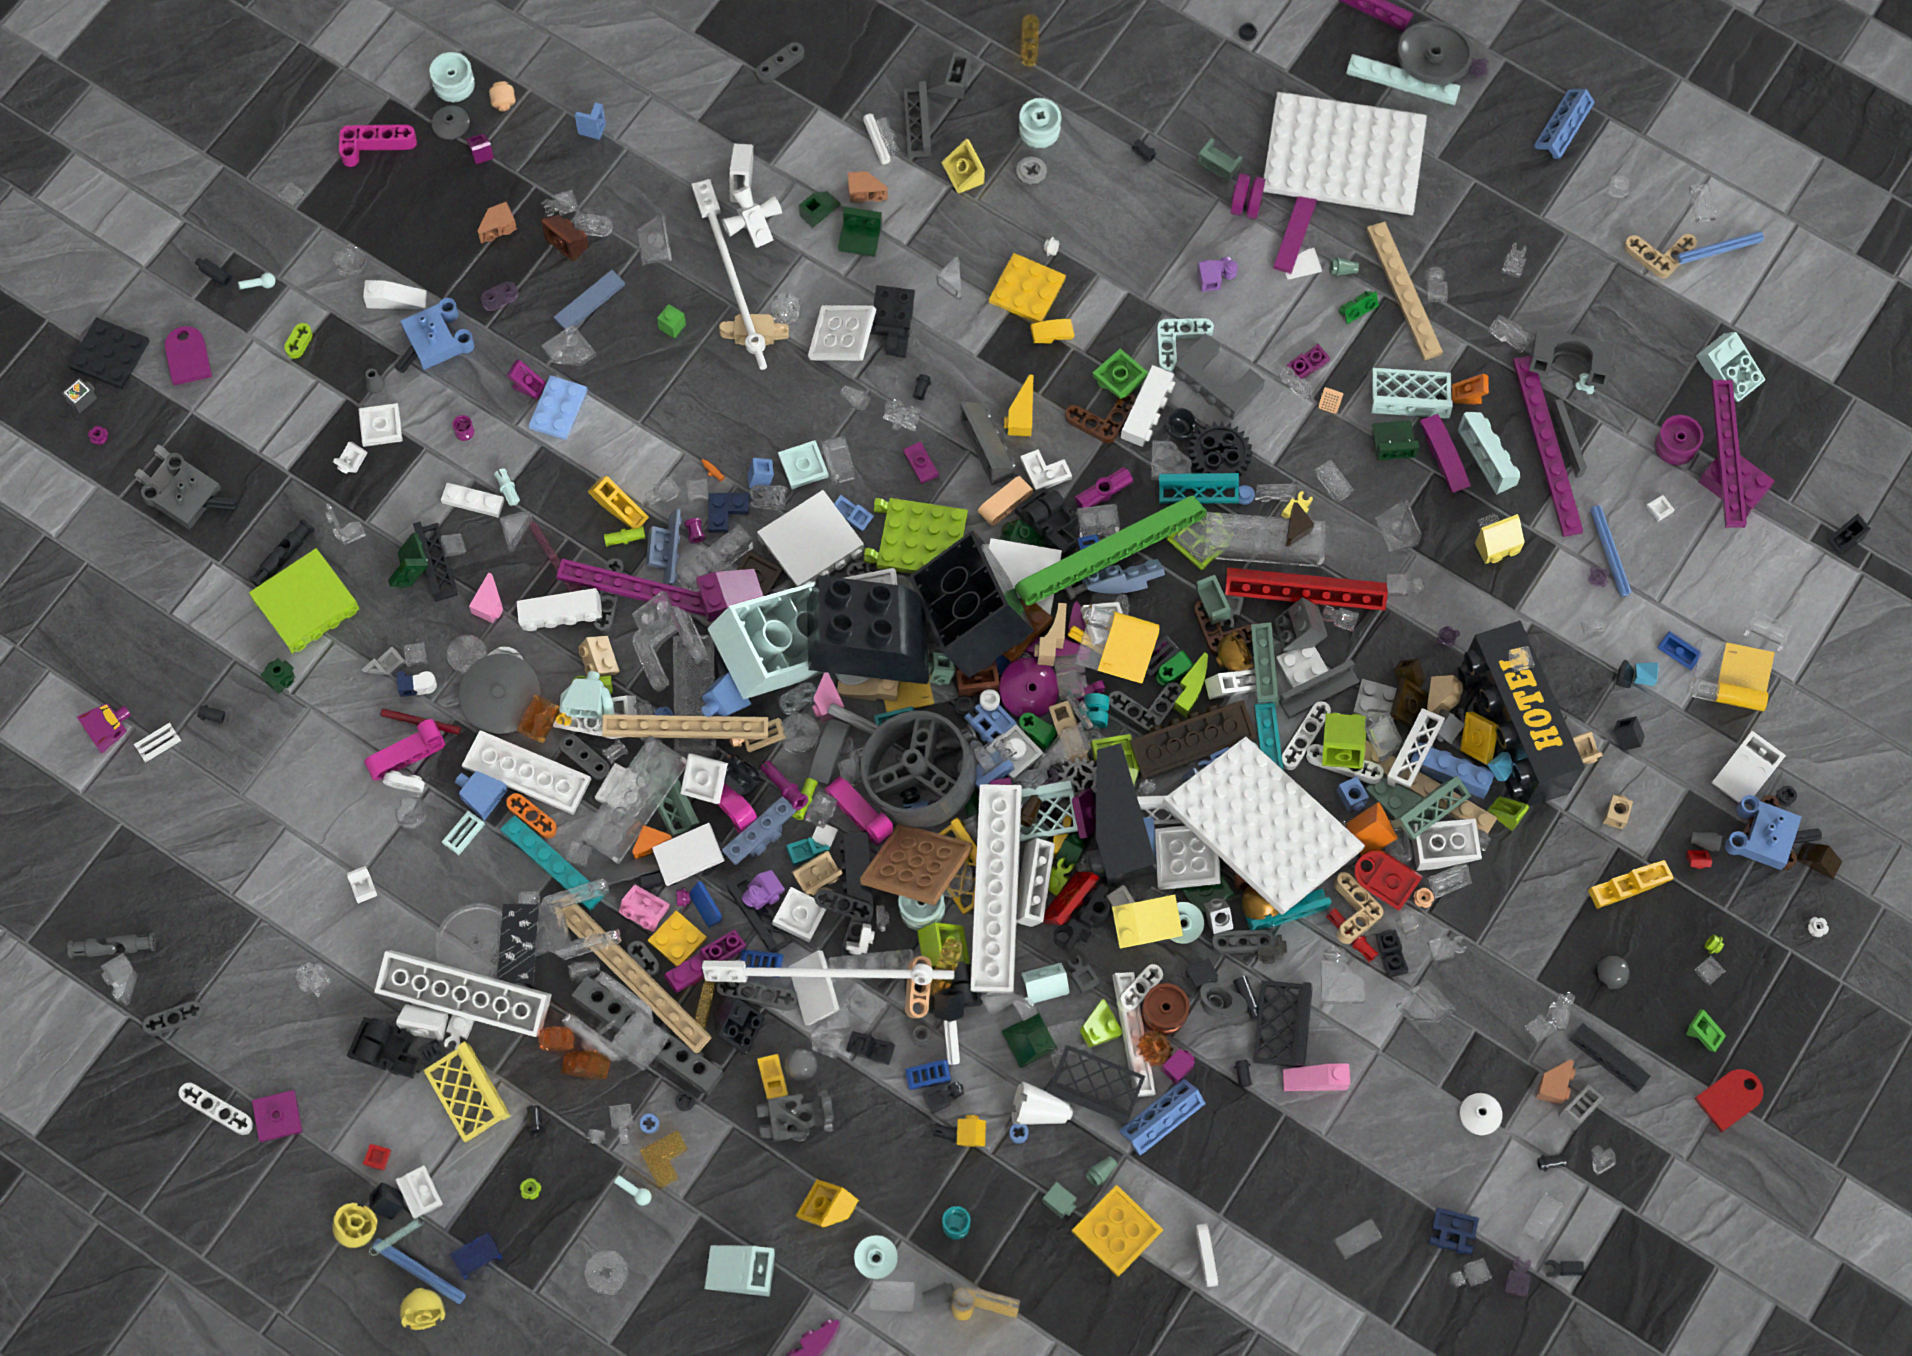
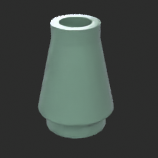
[1329,257,1359,276]
[1086,1156,1117,1187]

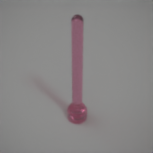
[529,521,583,593]

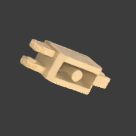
[719,314,789,346]

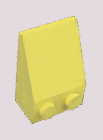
[1112,894,1183,948]

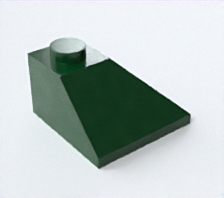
[1002,1012,1058,1068]

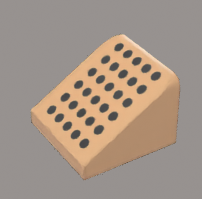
[1319,388,1343,414]

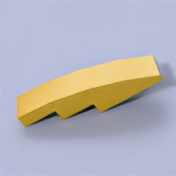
[1588,860,1674,909]

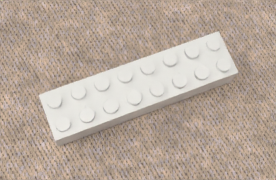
[374,950,552,1037]

